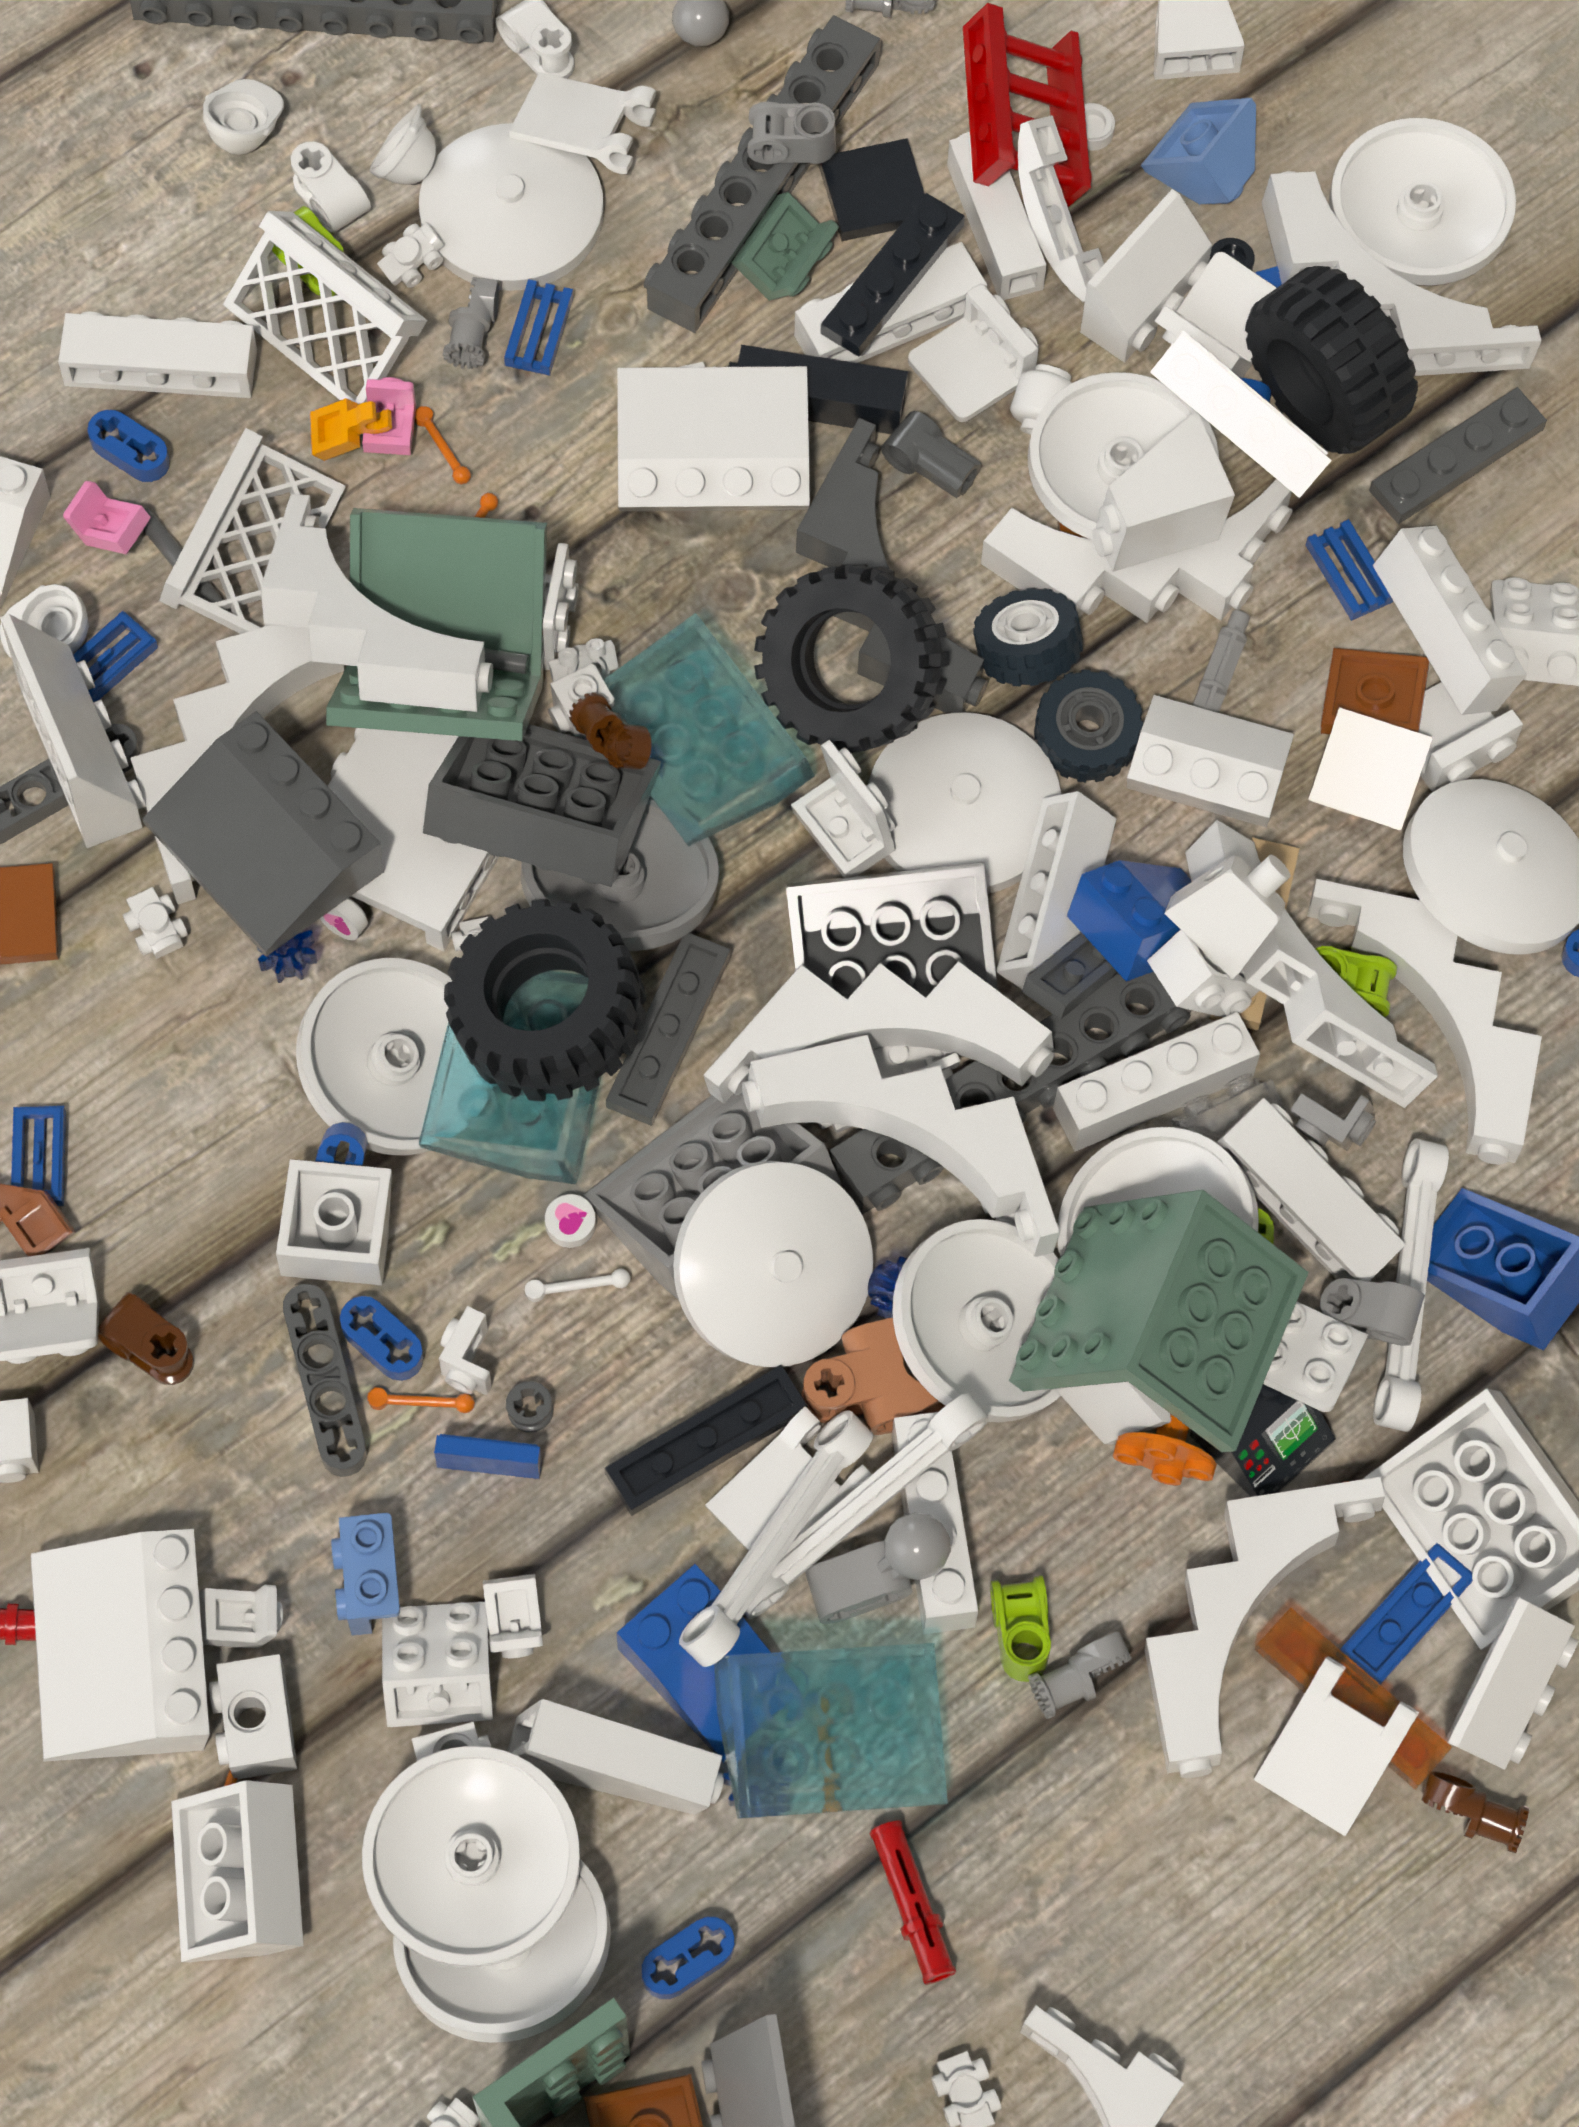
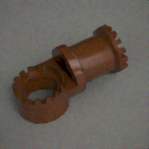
[569,692,651,770]
[1421,1771,1529,1853]

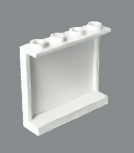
[1151,331,1331,498]
[328,728,499,952]

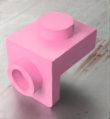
[362,377,416,455]
[63,481,151,554]

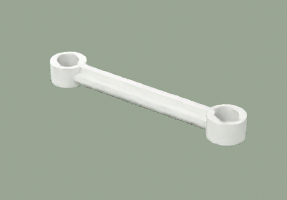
[1373,1138,1449,1432]
[744,1393,989,1619]
[679,1410,873,1667]

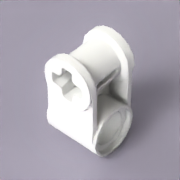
[495,0,574,79]
[291,141,371,234]

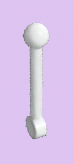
[524,1269,631,1302]

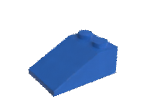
[1067,860,1191,982]
[1427,1188,1579,1351]
[616,1564,801,1763]

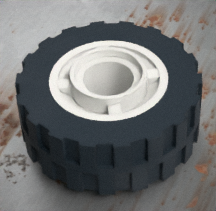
[973,588,1084,687]

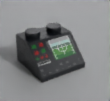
[1190,1384,1336,1497]

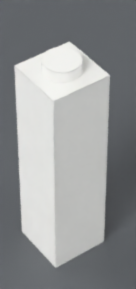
[947,132,1046,300]

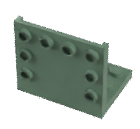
[326,508,547,741]
[1009,1189,1309,1452]
[473,1998,630,2127]

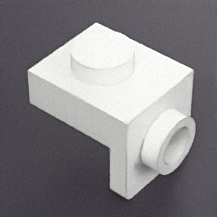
[548,664,615,741]
[439,1306,492,1395]
[483,1574,543,1658]
[199,1585,283,1649]

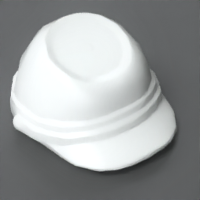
[203,79,284,155]
[370,104,436,184]
[0,584,89,658]

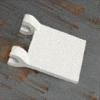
[509,72,656,174]
[705,1406,872,1551]
[1254,1656,1419,1836]

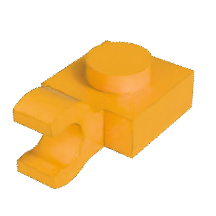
[310,398,392,461]

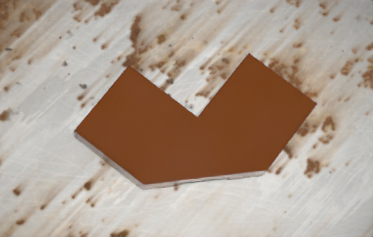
[0,1184,76,1257]

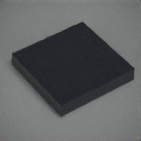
[818,138,925,242]

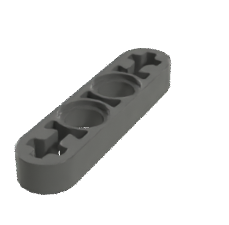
[0,724,140,844]
[283,1284,367,1477]

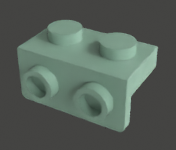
[732,192,839,301]

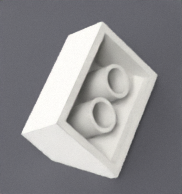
[1080,189,1212,363]
[1127,695,1294,828]
[1446,1597,1579,1770]
[171,1780,304,1962]

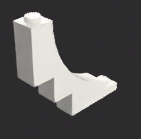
[1262,171,1542,376]
[261,494,493,712]
[130,625,344,905]
[1185,820,1438,1108]
[1307,879,1542,1165]
[703,961,1054,1104]
[742,1035,1060,1257]
[1145,1476,1385,1778]

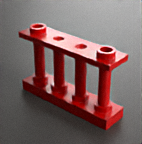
[963,3,1092,207]

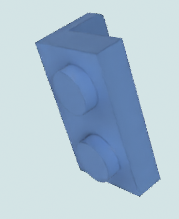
[331,1513,400,1636]

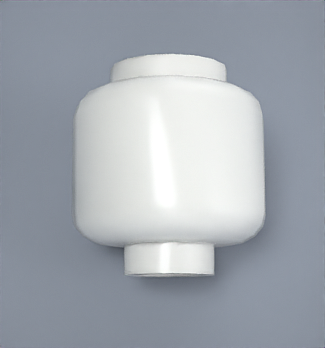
[1010,364,1072,435]

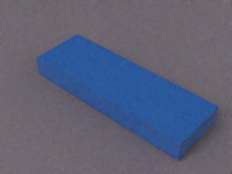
[1335,1543,1473,1692]

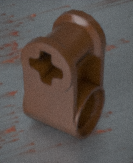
[98,1292,194,1385]

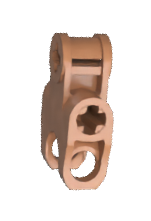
[801,1318,945,1435]

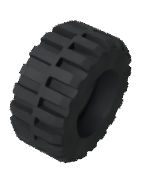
[1245,266,1418,454]
[754,564,949,753]
[444,899,646,1102]

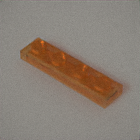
[1255,1607,1452,1790]

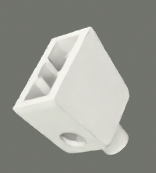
[1154,0,1244,80]
[1164,855,1291,980]

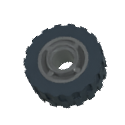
[1034,669,1143,783]

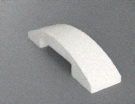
[1018,115,1104,302]

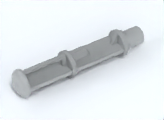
[1192,610,1250,713]

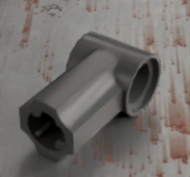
[881,411,981,498]

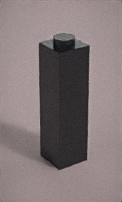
[728,345,908,434]

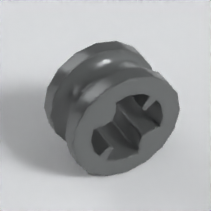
[506,1381,553,1433]

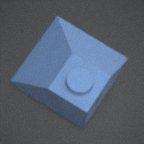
[1141,98,1256,205]

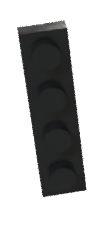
[820,193,965,357]
[604,1365,808,1516]

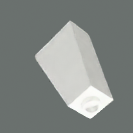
[507,1699,724,1815]

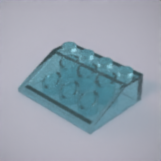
[603,613,815,847]
[418,971,601,1184]
[714,1643,948,1819]

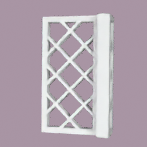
[223,211,428,404]
[159,428,346,634]

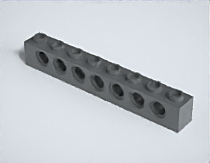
[130,0,498,43]
[644,15,881,333]
[829,972,1191,1215]

